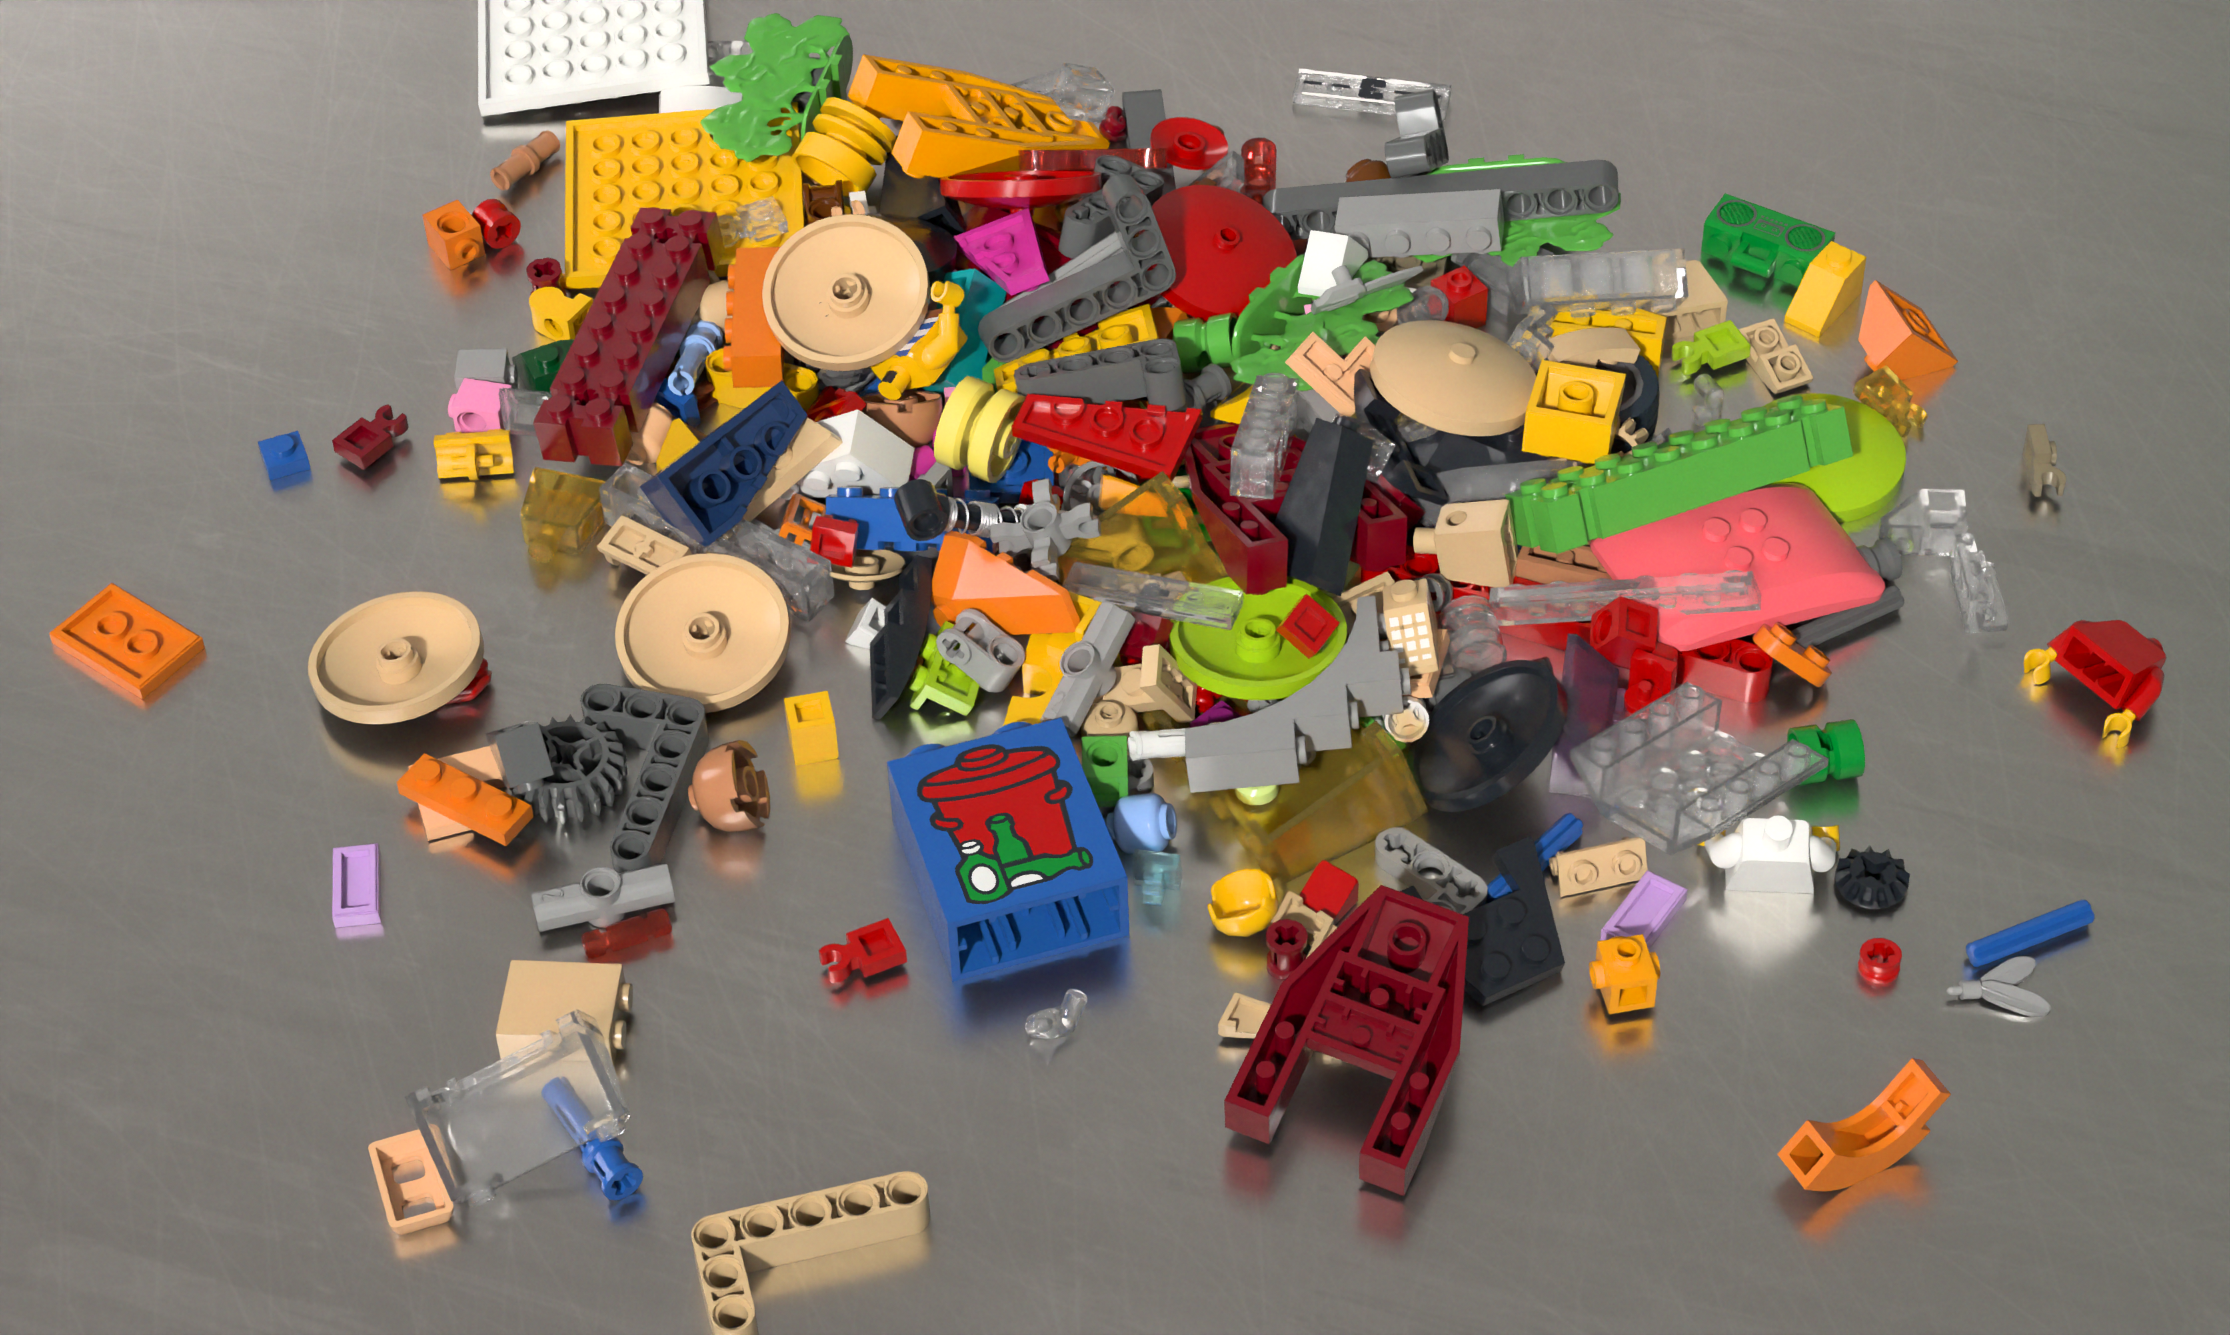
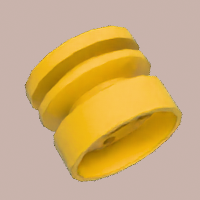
[792,97,897,198]

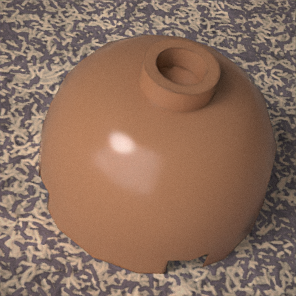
[860,390,943,448]
[688,740,770,832]

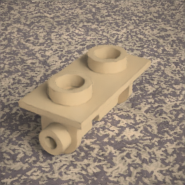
[1549,836,1648,897]

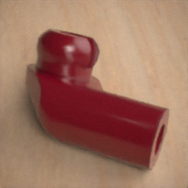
[1099,106,1127,142]

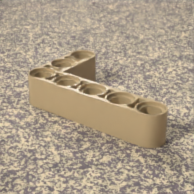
[691,1171,931,1335]

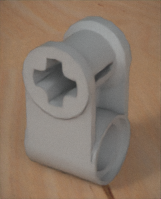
[936,608,1025,693]

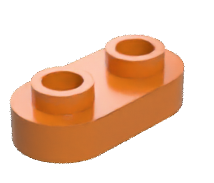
[1752,622,1832,687]

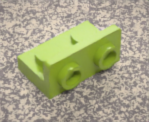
[908,621,979,716]

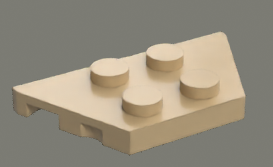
[719,417,843,542]

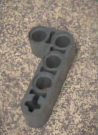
[1385,89,1449,178]
[1059,155,1165,259]
[1014,338,1187,411]

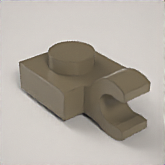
[2022,424,2066,497]

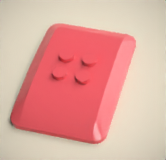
[1590,482,1885,652]

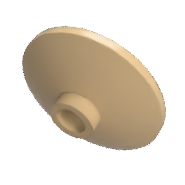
[819,549,905,590]

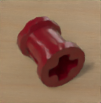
[526,257,567,297]
[1266,919,1308,980]

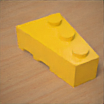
[1534,280,1667,378]

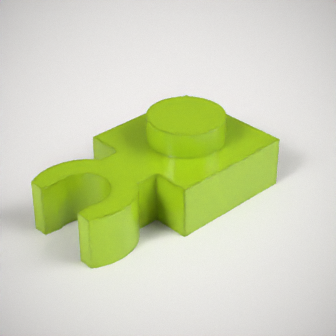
[1672,320,1750,375]

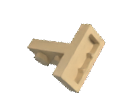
[1092,644,1197,723]

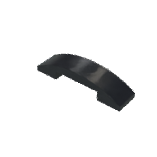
[1354,369,1448,506]

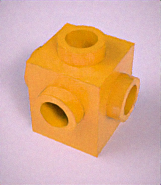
[1589,934,1660,1014]

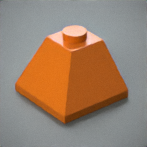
[1858,280,1958,381]

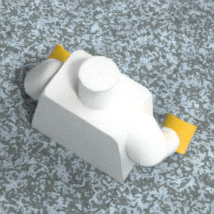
[1697,815,1840,894]

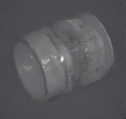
[1439,595,1507,671]

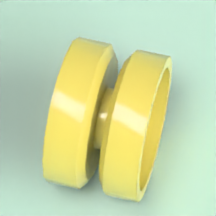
[934,376,1026,483]

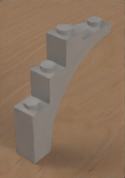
[1185,596,1411,793]

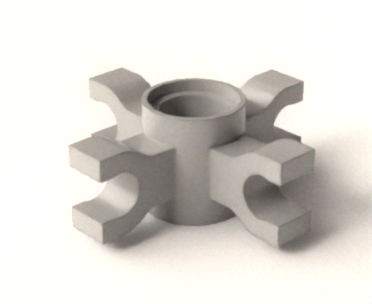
[990,479,1101,581]

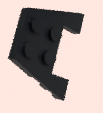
[1400,836,1565,1006]

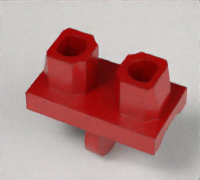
[1624,641,1678,726]

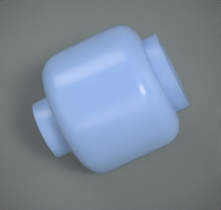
[1107,793,1177,854]

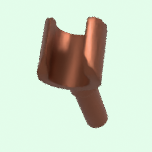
[692,380,717,412]

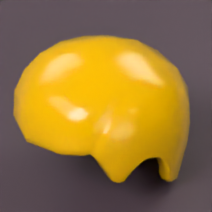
[1207,868,1278,937]

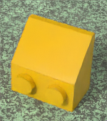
[1522,360,1626,464]

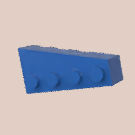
[826,487,1000,554]

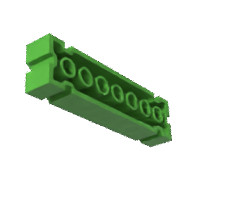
[1505,395,1853,554]

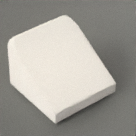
[845,598,886,649]

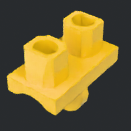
[433,429,514,481]

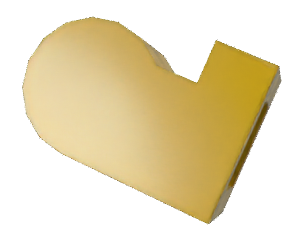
[529,287,593,341]

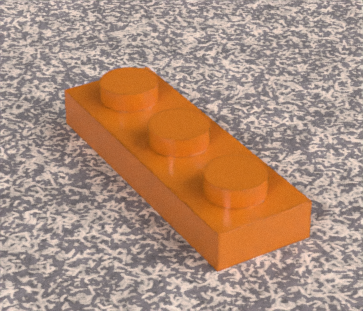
[397,753,534,846]

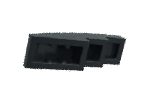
[870,555,932,719]

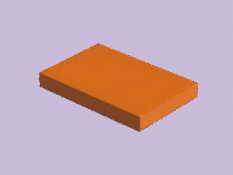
[49,583,205,700]

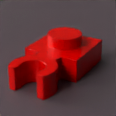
[819,918,907,983]

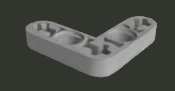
[1375,827,1488,914]

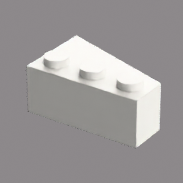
[779,410,915,500]

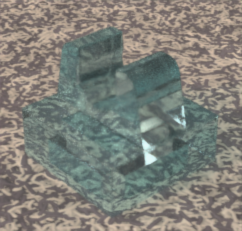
[1132,849,1183,906]

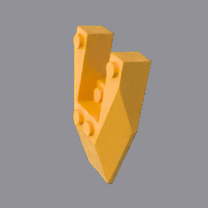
[848,54,1110,179]

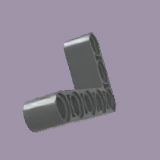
[978,174,1176,363]
[580,684,709,873]

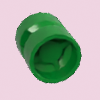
[1787,719,1865,785]

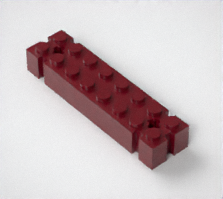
[533,207,725,467]

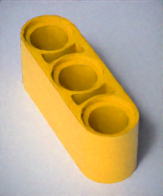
[705,349,819,412]

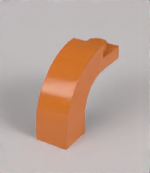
[1777,1058,1951,1191]

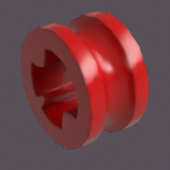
[1858,938,1902,984]

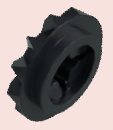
[1835,845,1910,909]

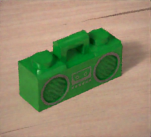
[1701,193,1835,287]

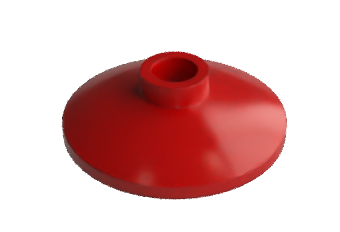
[1150,117,1228,170]

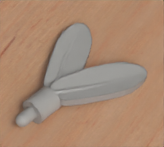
[1947,956,2051,1017]

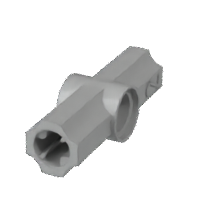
[1040,602,1136,738]
[531,863,675,932]

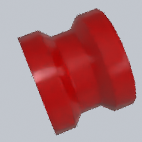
[472,199,521,249]

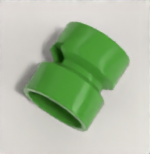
[1173,313,1238,374]

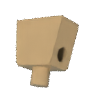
[1641,254,1728,341]
[1413,499,1519,590]

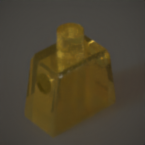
[520,467,615,563]

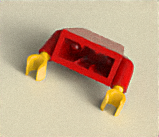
[2024,620,2166,748]

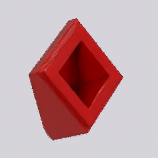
[1299,860,1359,925]

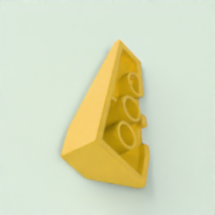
[994,304,1159,393]

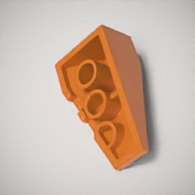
[931,530,1080,635]

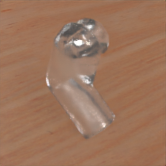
[1025,989,1088,1040]

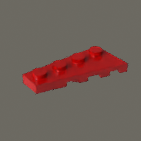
[1011,394,1202,485]

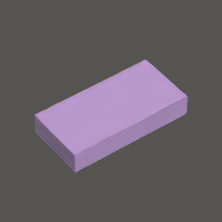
[332,843,381,928]
[1600,870,1688,950]

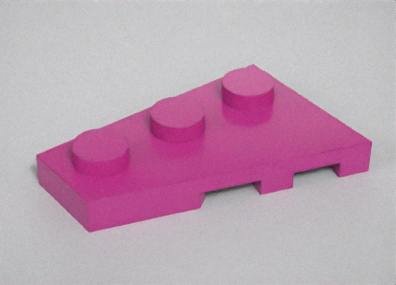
[953,208,1050,296]

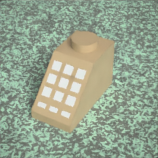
[1383,579,1439,676]

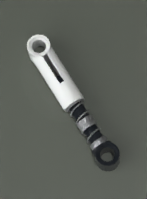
[894,479,1151,571]

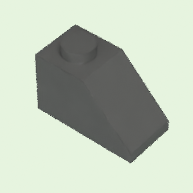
[486,721,554,793]

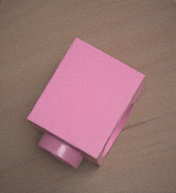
[448,378,517,433]

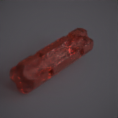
[581,908,672,959]

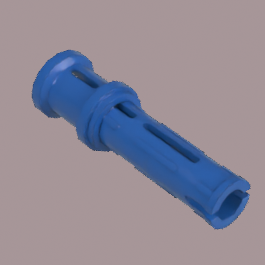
[543,1079,643,1201]

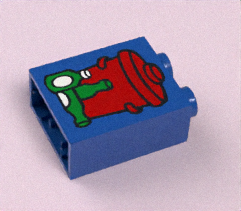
[887,718,1130,982]

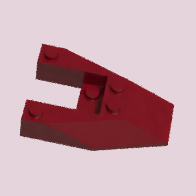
[1184,418,1407,595]
[1224,885,1469,1196]

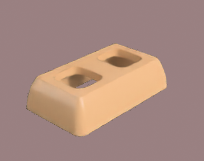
[368,1128,454,1235]

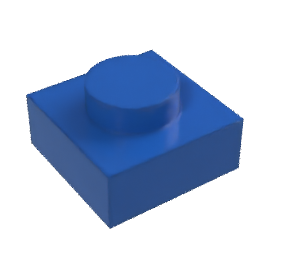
[656,378,701,428]
[258,431,311,481]

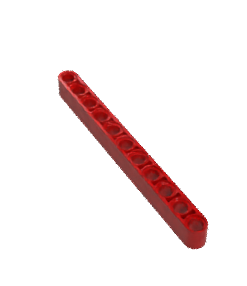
[1349,545,1773,703]

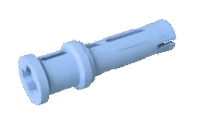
[668,320,723,396]

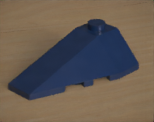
[640,381,807,547]

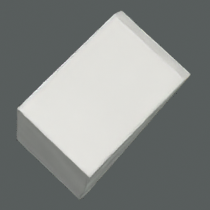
[1298,230,1368,297]

